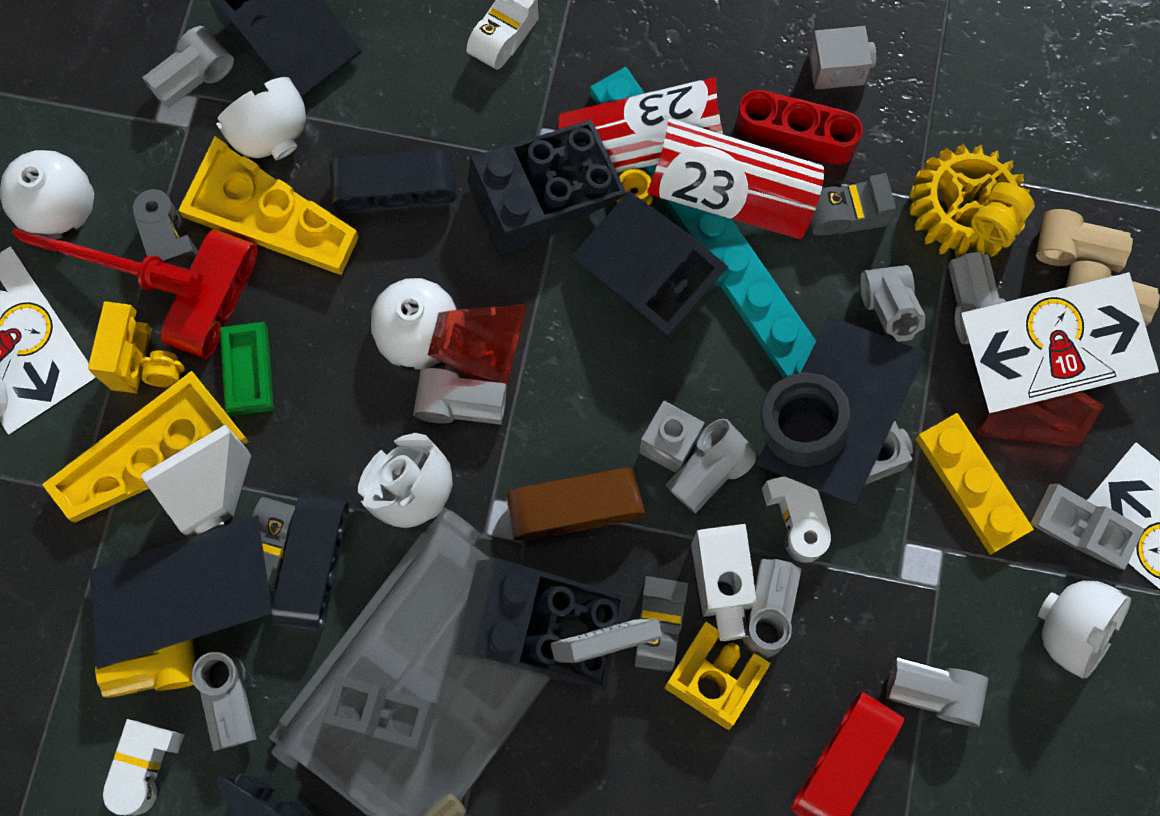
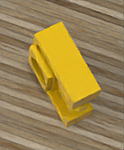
[88,301,152,394]
[664,622,771,730]

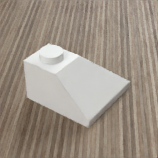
[141,425,251,537]

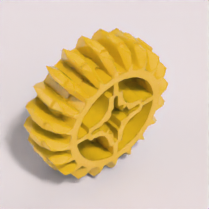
[909,143,1030,258]

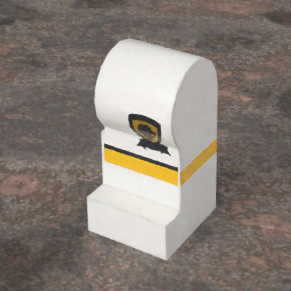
[467,0,539,69]
[762,477,831,563]
[103,719,184,815]

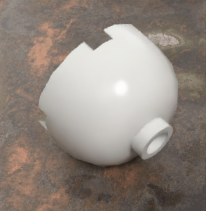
[216,77,306,160]
[0,150,94,239]
[371,278,460,369]
[358,433,453,528]
[1038,581,1131,679]

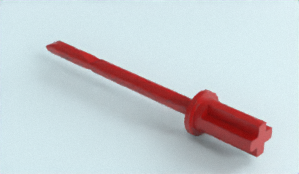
[12,229,203,298]

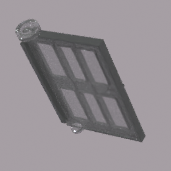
[269,508,550,816]

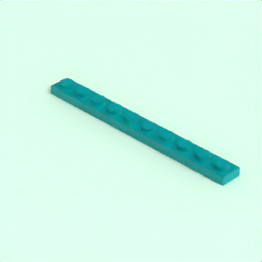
[590,67,816,379]

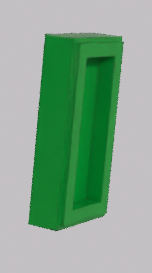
[220,322,274,416]

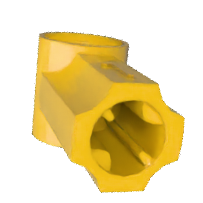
[95,639,196,698]

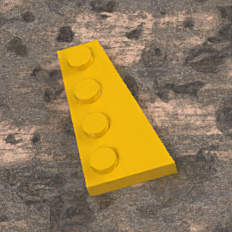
[178,137,359,275]
[42,371,249,523]

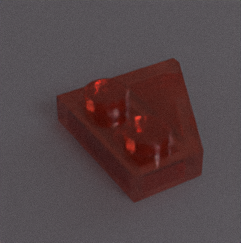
[427,304,527,386]
[977,391,1104,447]

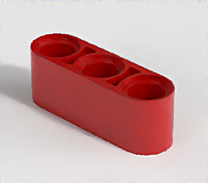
[735,90,863,165]
[161,229,258,359]
[790,691,904,816]

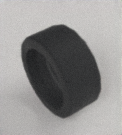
[760,372,851,467]

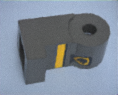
[810,173,896,236]
[133,189,198,270]
[252,497,295,592]
[635,576,688,673]

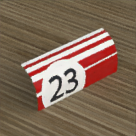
[558,77,723,173]
[647,119,824,239]

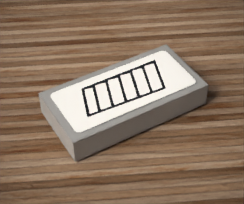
[551,619,662,663]

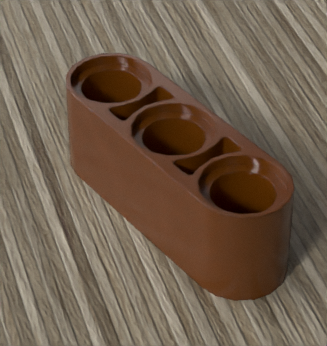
[506,468,645,541]

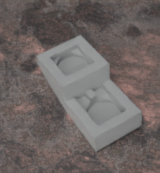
[1030,484,1144,570]

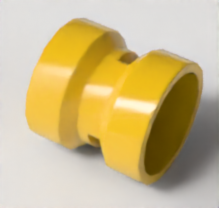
[971,182,1035,246]

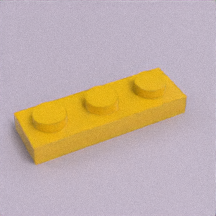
[916,413,1034,555]

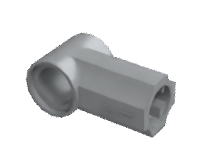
[142,26,234,108]
[948,252,1006,344]
[860,265,925,341]
[413,368,507,425]
[665,419,757,514]
[743,559,801,658]
[192,652,257,751]
[886,658,989,727]

